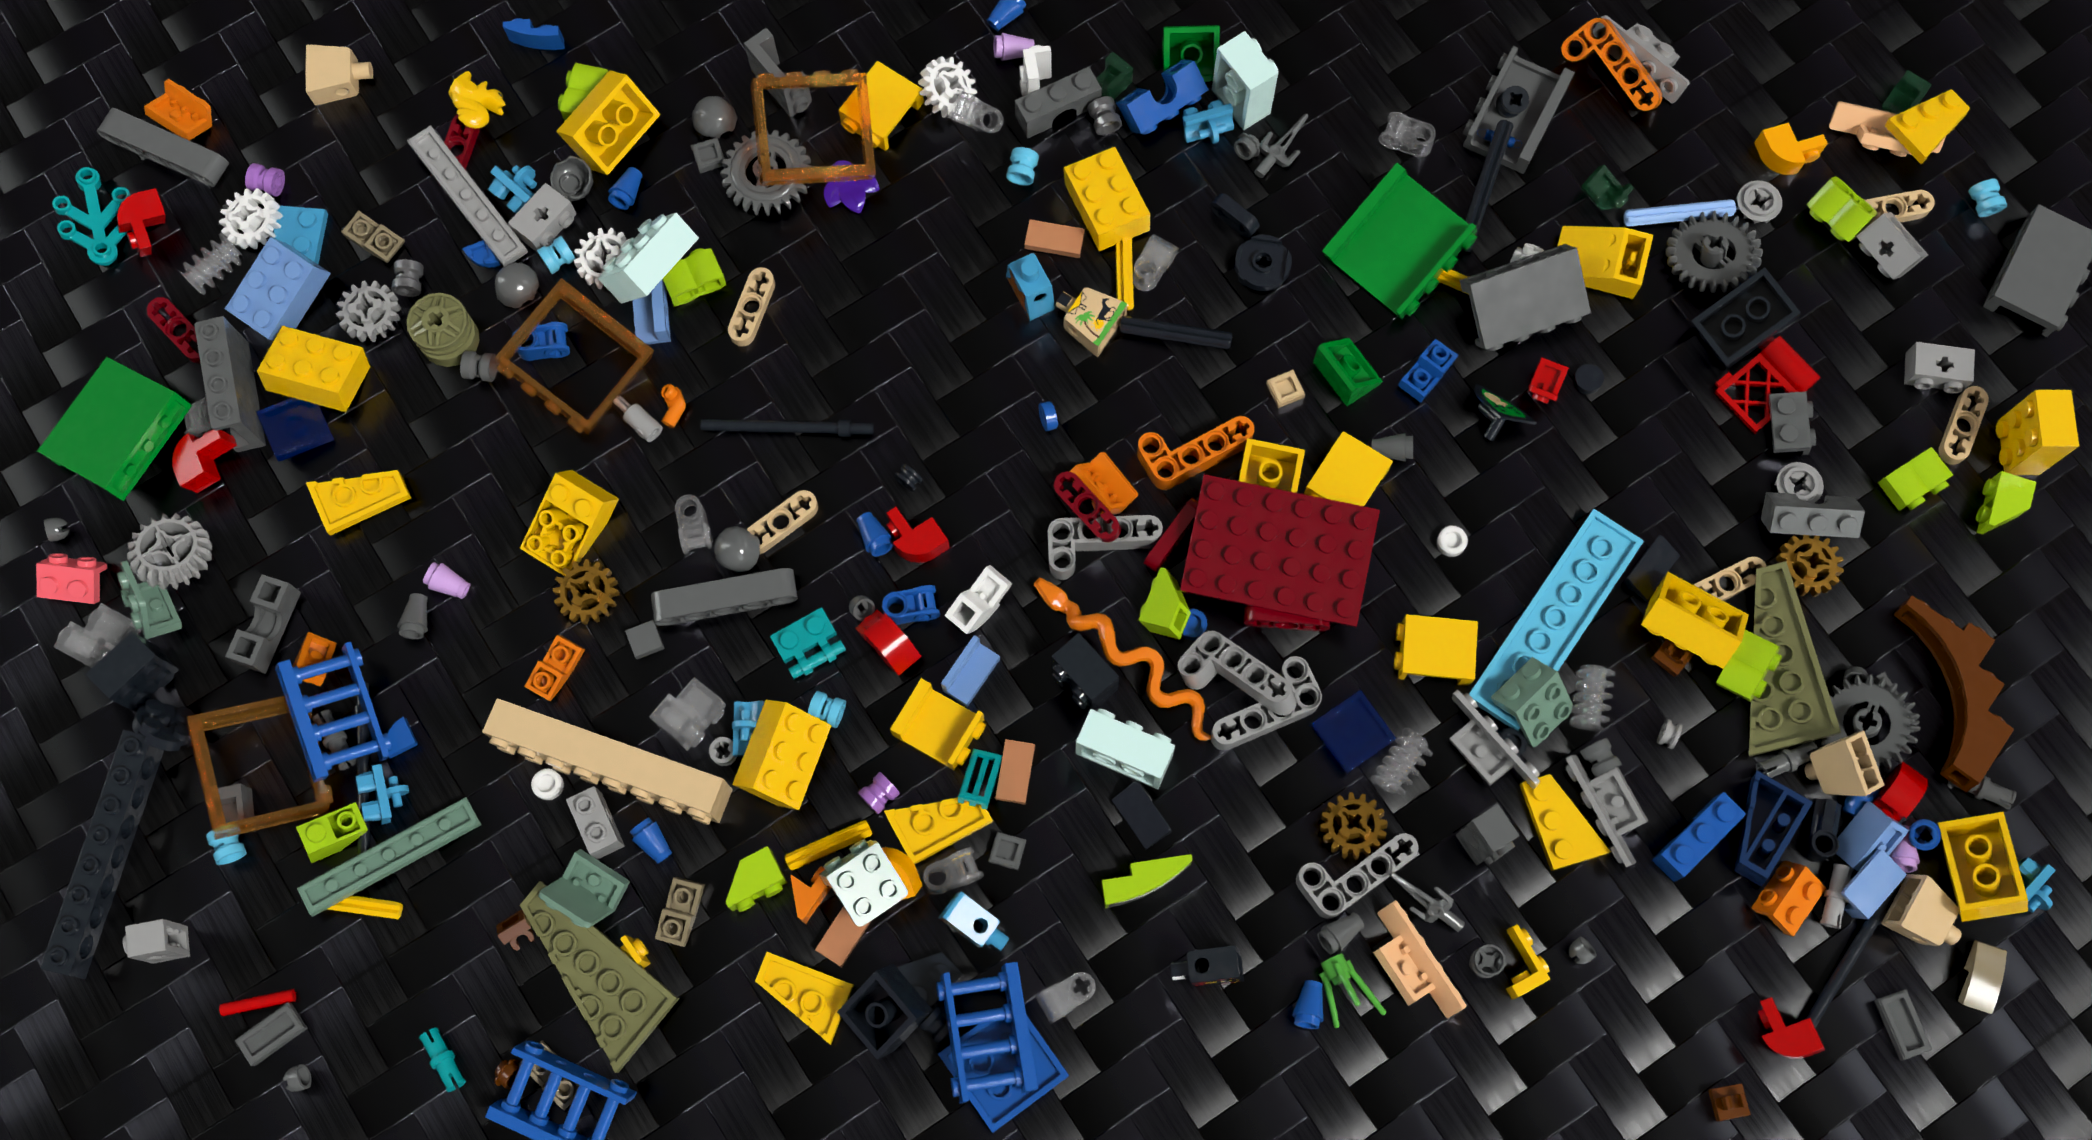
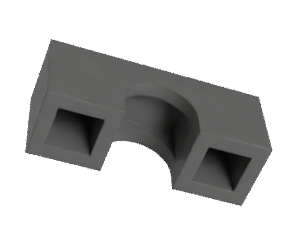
[1015,67,1102,138]
[1761,492,1865,538]
[225,574,301,674]
[1456,804,1520,866]

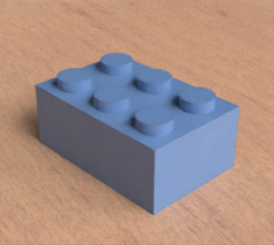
[225,237,331,341]

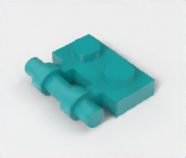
[770,607,846,679]

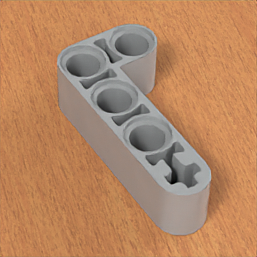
[1048,515,1163,580]
[1178,631,1297,715]
[1211,656,1322,751]
[1296,833,1419,919]

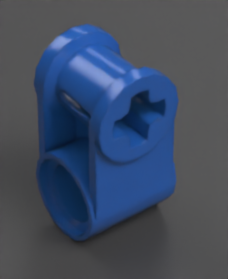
[512,322,570,361]
[882,585,941,625]

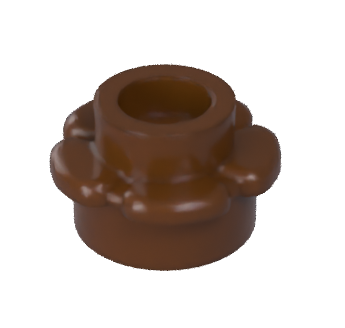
[494,1059,520,1089]

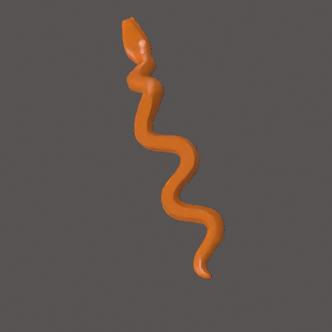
[1034,578,1211,741]

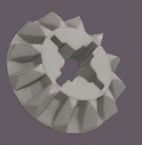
[1736,180,1782,224]
[1774,462,1824,503]

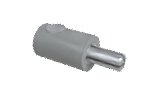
[614,396,663,442]

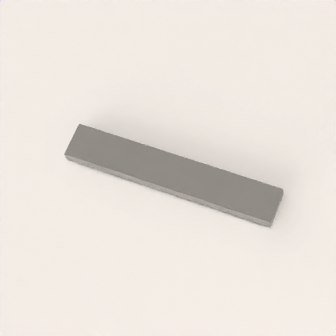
[407,125,528,266]

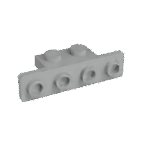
[1593,15,1690,103]
[1449,690,1540,789]
[1565,754,1648,867]

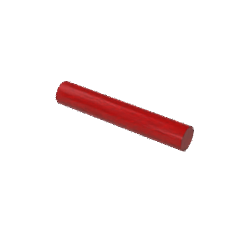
[219,989,296,1016]

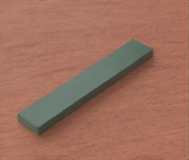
[297,797,481,917]

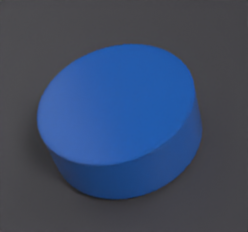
[1038,401,1058,431]
[1182,609,1207,640]

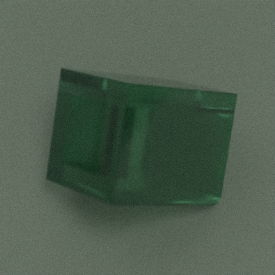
[1096,52,1133,100]
[1882,70,1932,114]

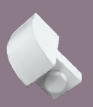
[944,565,1012,634]

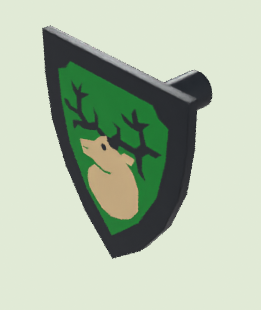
[1474,384,1537,441]

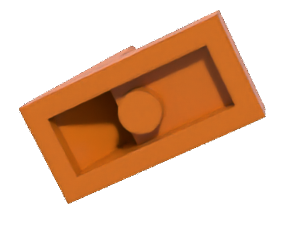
[292,632,337,687]
[791,866,832,924]

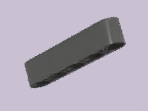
[97,108,229,187]
[651,568,798,626]

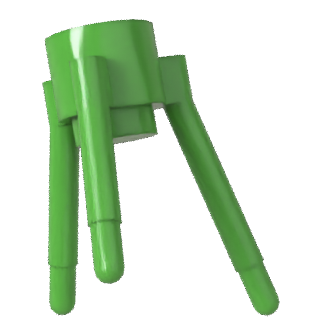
[1319,954,1386,1028]

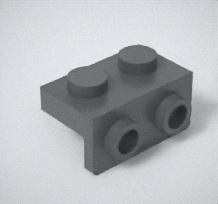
[1769,391,1816,455]

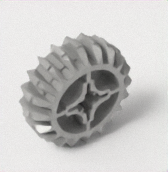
[127,513,213,591]

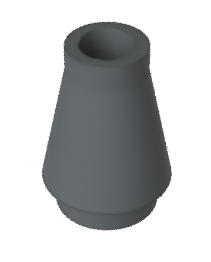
[1372,433,1413,462]
[397,593,428,639]
[1317,913,1365,954]

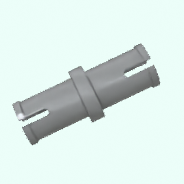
[1820,864,1854,929]

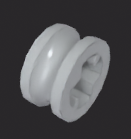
[1657,718,1683,749]
[709,737,737,766]

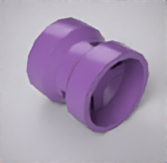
[245,163,285,197]
[857,772,900,814]

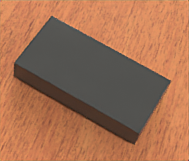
[1874,990,1933,1060]
[235,1002,308,1066]

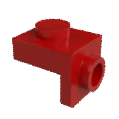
[1528,357,1569,404]

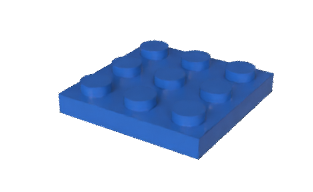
[938,1007,1069,1133]

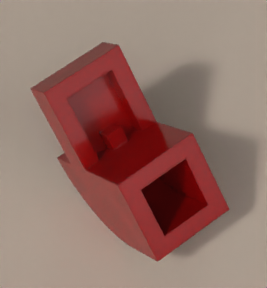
[117,188,165,257]
[172,430,237,493]
[886,507,950,563]
[855,609,921,675]
[1872,762,1928,822]
[1758,997,1825,1059]

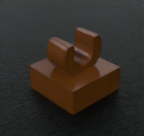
[1651,639,1694,677]
[496,909,534,951]
[1708,1083,1751,1121]

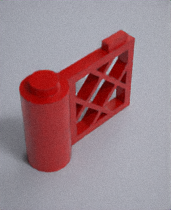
[1714,336,1821,434]

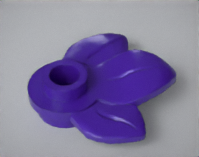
[824,160,879,214]

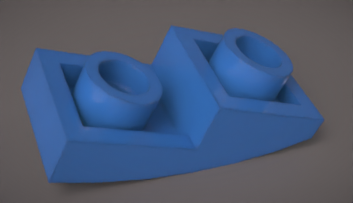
[503,18,565,50]
[1398,339,1458,403]

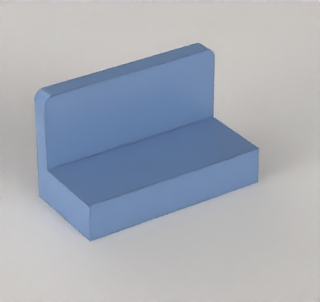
[633,280,671,345]
[941,635,1000,707]
[1836,801,1910,871]
[1841,850,1907,919]

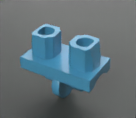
[1183,99,1234,144]
[488,165,537,213]
[732,700,765,757]
[355,764,409,825]
[2018,857,2056,913]

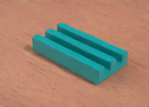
[958,748,1002,810]

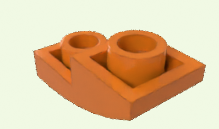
[524,635,585,701]

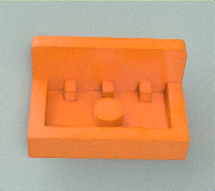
[144,79,212,141]
[1070,452,1138,515]
[1752,860,1826,937]

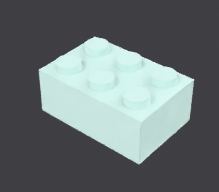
[1212,31,1278,131]
[598,213,699,304]
[1076,709,1175,789]

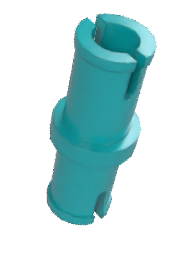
[419,1027,466,1092]

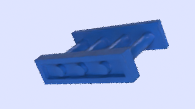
[275,642,392,783]
[936,962,1038,1104]
[485,1040,637,1140]

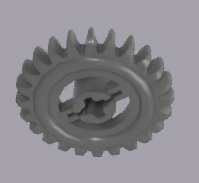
[720,129,813,216]
[1665,211,1763,293]
[1819,674,1921,770]

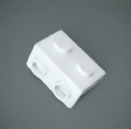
[1019,45,1052,97]

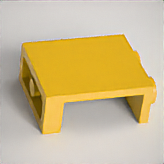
[839,61,924,151]
[1304,431,1393,506]
[1394,614,1478,686]
[890,678,986,770]

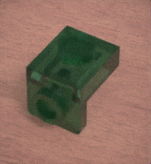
[1582,165,1634,210]

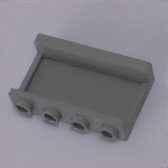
[1463,46,1575,174]
[1983,205,2092,337]
[1460,244,1591,351]
[195,316,266,452]

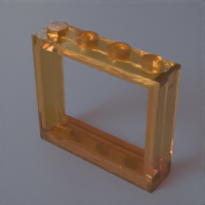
[751,69,876,186]
[495,278,654,434]
[187,696,334,840]

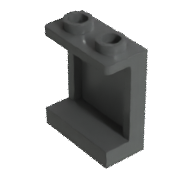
[744,28,812,117]

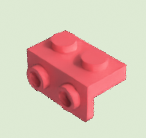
[36,553,107,604]

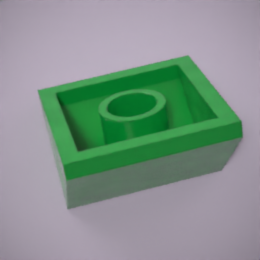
[1162,25,1220,83]
[1313,338,1383,406]

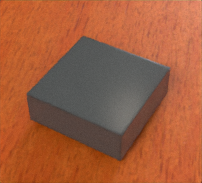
[691,137,725,174]
[625,620,665,659]
[989,832,1026,871]

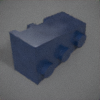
[1734,770,1813,887]

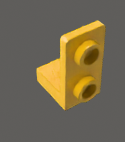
[1506,924,1550,1000]

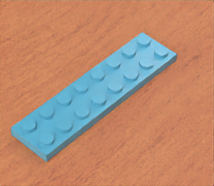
[1469,509,1644,731]

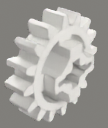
[918,56,977,118]
[219,188,283,250]
[574,228,629,289]

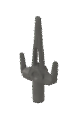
[1254,114,1308,178]
[1390,872,1465,932]

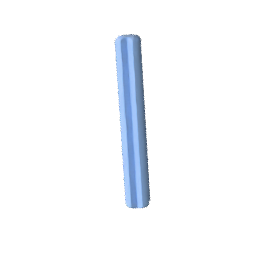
[1623,199,1736,226]

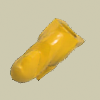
[449,71,506,129]

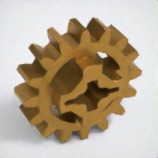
[1776,535,1844,597]
[553,559,620,625]
[1320,792,1387,860]

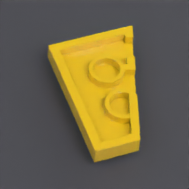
[1885,89,1970,164]
[306,470,411,536]
[1520,774,1611,871]
[884,797,993,864]
[755,952,854,1045]

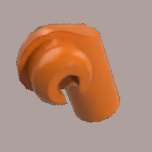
[661,384,686,428]

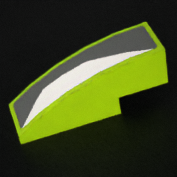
[1102,854,1192,908]

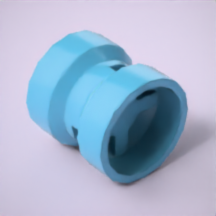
[1006,147,1039,185]
[1969,179,2007,217]
[537,236,576,274]
[808,691,846,728]
[206,824,247,865]

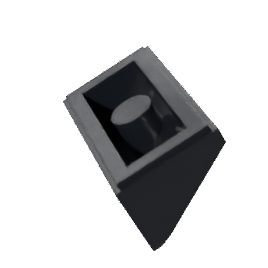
[1622,534,1680,601]
[1111,780,1172,850]

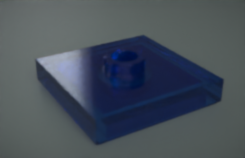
[256,398,334,462]
[1311,690,1397,774]

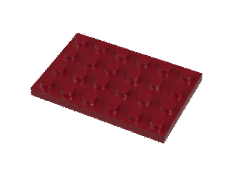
[1180,474,1380,627]

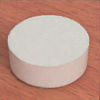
[1437,526,1468,557]
[531,769,564,800]

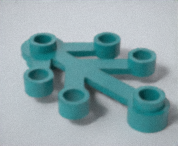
[52,167,130,266]

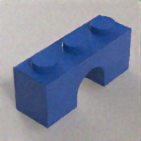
[1116,59,1208,135]
[1652,792,1746,882]

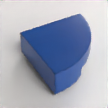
[463,240,500,268]
[388,717,418,758]

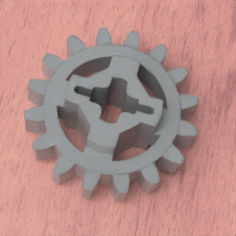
[336,281,402,342]

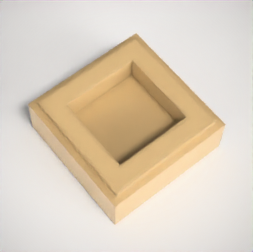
[1266,370,1305,408]

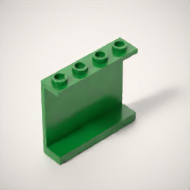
[1322,163,1477,319]
[37,357,193,501]

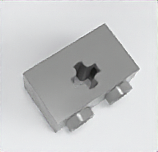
[508,183,577,253]
[1856,212,1928,280]
[1904,342,1975,393]
[566,786,625,859]
[123,919,190,964]

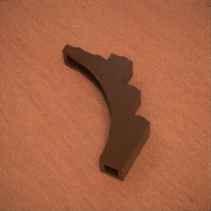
[1894,595,2014,792]

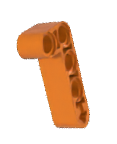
[1561,18,1663,111]
[1137,416,1254,490]

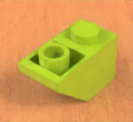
[1976,471,2036,534]
[1139,567,1191,639]
[296,802,368,863]
[726,846,788,912]

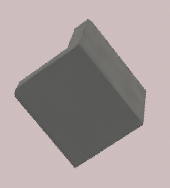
[210,783,255,827]

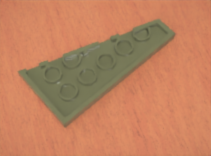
[1749,561,1841,757]
[520,881,679,1073]

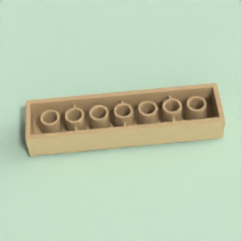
[482,698,733,825]

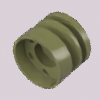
[407,293,480,367]

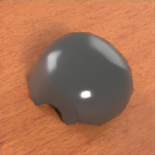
[692,96,737,138]
[550,156,594,201]
[494,262,539,308]
[714,526,760,572]

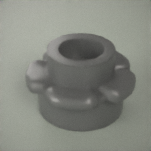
[1234,133,1260,160]

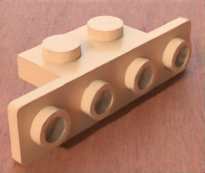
[1829,101,1946,157]
[1373,900,1466,1018]

